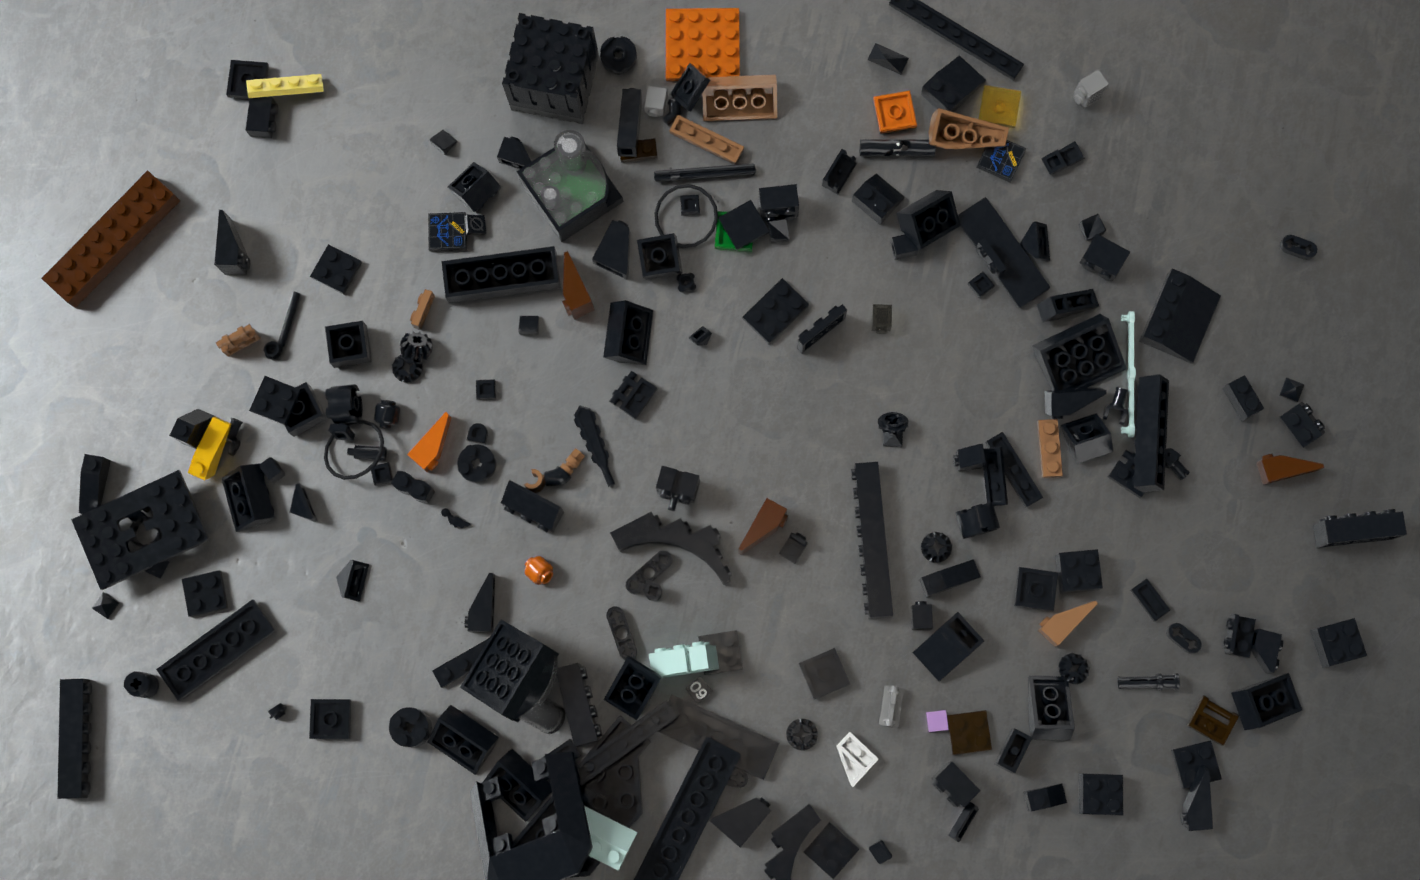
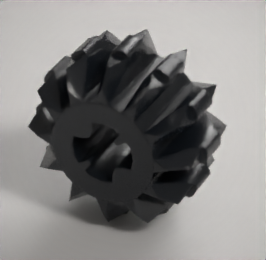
[400,331,433,362]

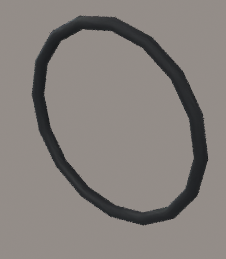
[654,184,718,248]
[324,420,384,480]

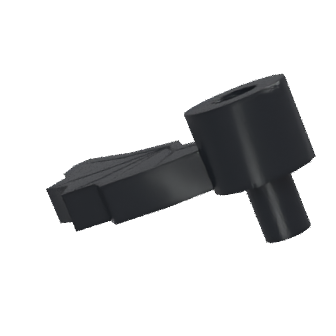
[441,508,471,529]

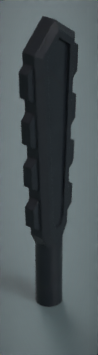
[574,405,615,487]

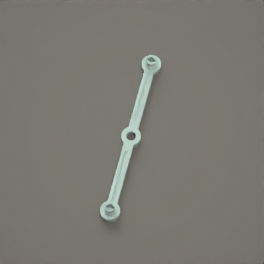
[1121,311,1136,437]

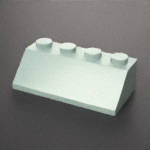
[585,806,638,870]

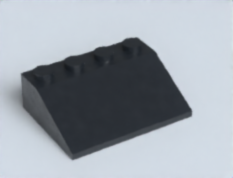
[1139,268,1221,364]
[1032,314,1127,390]

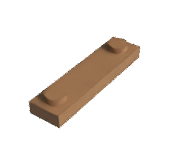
[669,115,744,165]

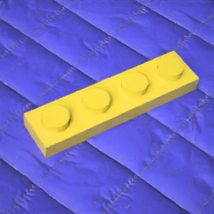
[246,74,324,98]

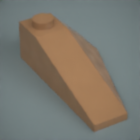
[928,108,1009,150]

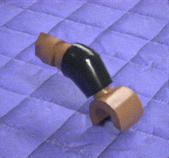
[524,448,585,493]

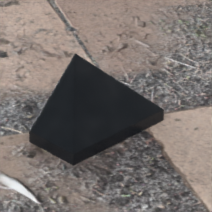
[868,43,909,75]
[1020,221,1050,261]
[289,483,318,522]
[336,560,369,602]

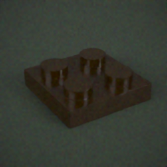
[947,710,992,755]

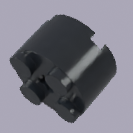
[325,384,363,424]
[955,502,1000,539]
[389,707,432,748]

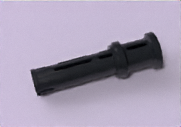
[1117,673,1180,691]

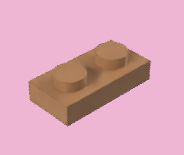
[410,289,435,330]

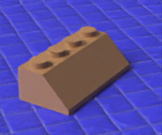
[702,75,778,121]

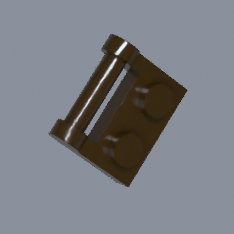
[1187,695,1239,746]

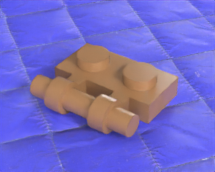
[216,324,261,356]

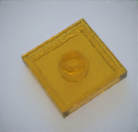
[979,85,1021,128]

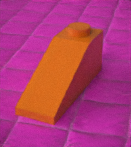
[407,412,451,472]

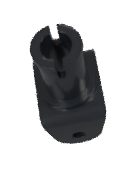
[1102,387,1128,425]
[226,418,243,456]
[1165,448,1190,480]

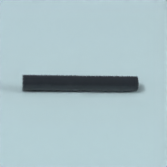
[277,291,301,347]

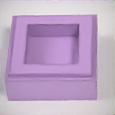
[926,710,949,732]

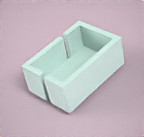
[649,641,719,678]

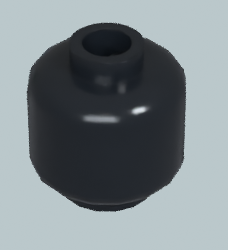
[374,400,400,428]

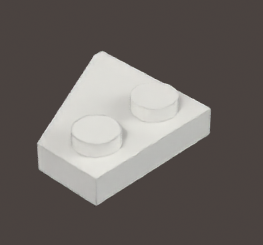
[836,732,878,787]

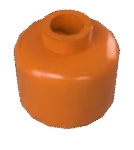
[524,556,553,585]

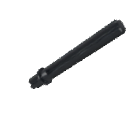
[654,163,756,183]

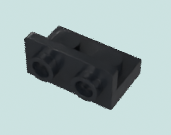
[1223,614,1256,658]

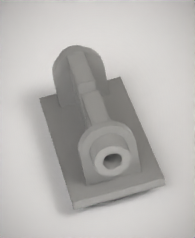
[879,686,904,728]

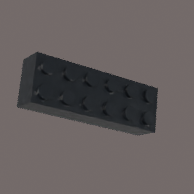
[441,246,561,303]

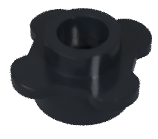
[676,272,696,292]

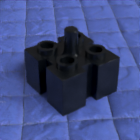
[656,465,700,511]

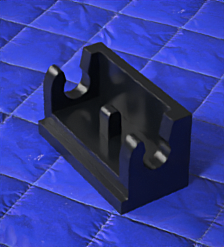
[822,149,857,195]

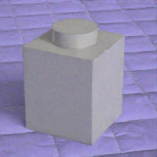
[645,86,667,117]

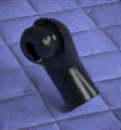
[662,98,681,126]

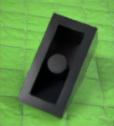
[497,136,532,169]
[953,443,986,472]
[1023,783,1067,812]

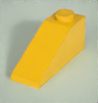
[188,417,231,480]

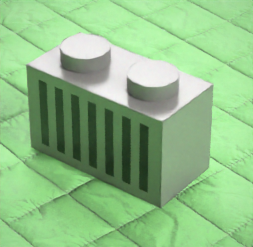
[1073,69,1109,109]

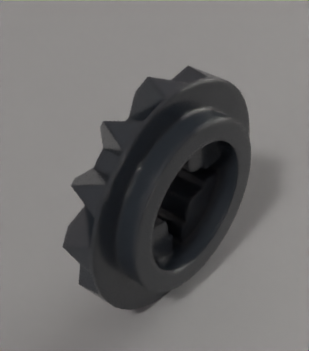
[392,354,423,383]
[878,412,908,435]
[921,532,952,563]
[1058,653,1090,684]
[786,719,818,750]

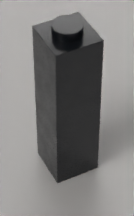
[617,88,642,157]

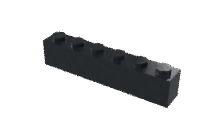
[1133,374,1169,493]
[57,678,92,799]

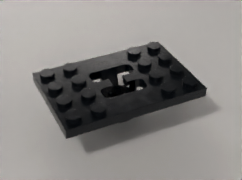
[71,470,210,590]

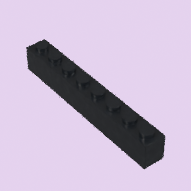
[851,461,893,619]

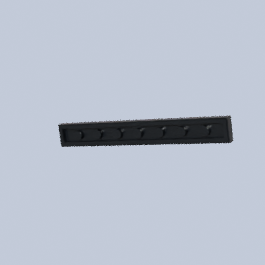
[889,0,1024,81]

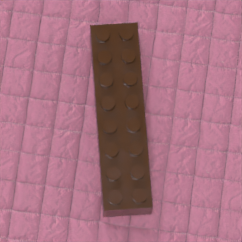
[41,170,180,308]

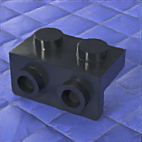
[1280,402,1325,448]

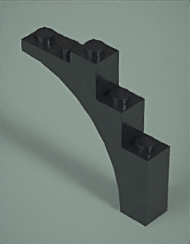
[610,511,732,585]
[764,804,821,880]

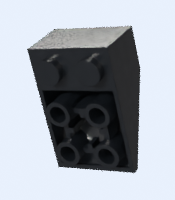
[912,612,984,682]

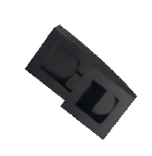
[1041,141,1084,175]

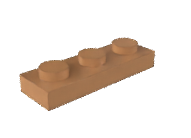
[1037,419,1063,478]

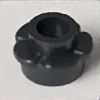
[263,341,282,359]
[268,703,287,720]

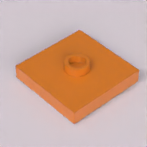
[873,90,917,134]

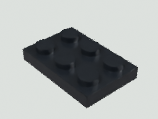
[742,278,809,344]
[797,304,847,354]

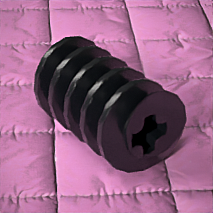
[124,671,159,698]

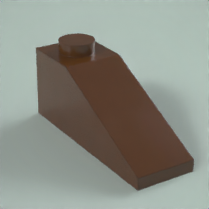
[1257,453,1324,485]

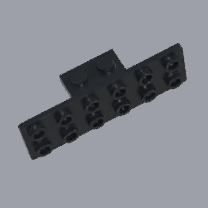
[958,197,1050,308]

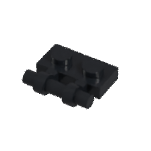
[609,371,657,420]
[1108,450,1145,498]

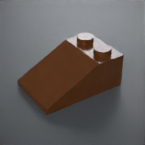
[562,251,595,320]
[738,498,789,555]

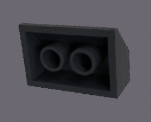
[896,190,961,249]
[603,300,653,365]
[221,463,275,532]
[501,480,564,533]
[427,705,499,775]
[483,749,552,822]

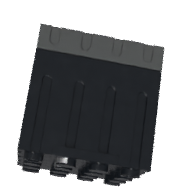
[502,13,599,124]

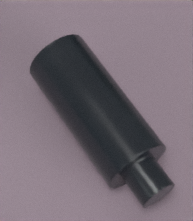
[347,445,387,461]

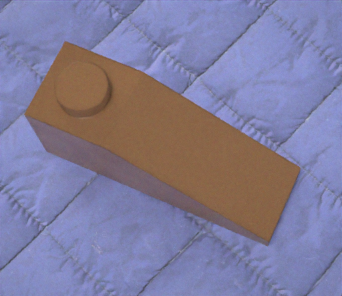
[1038,601,1098,647]

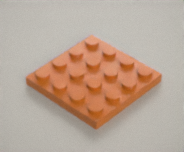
[666,8,740,81]

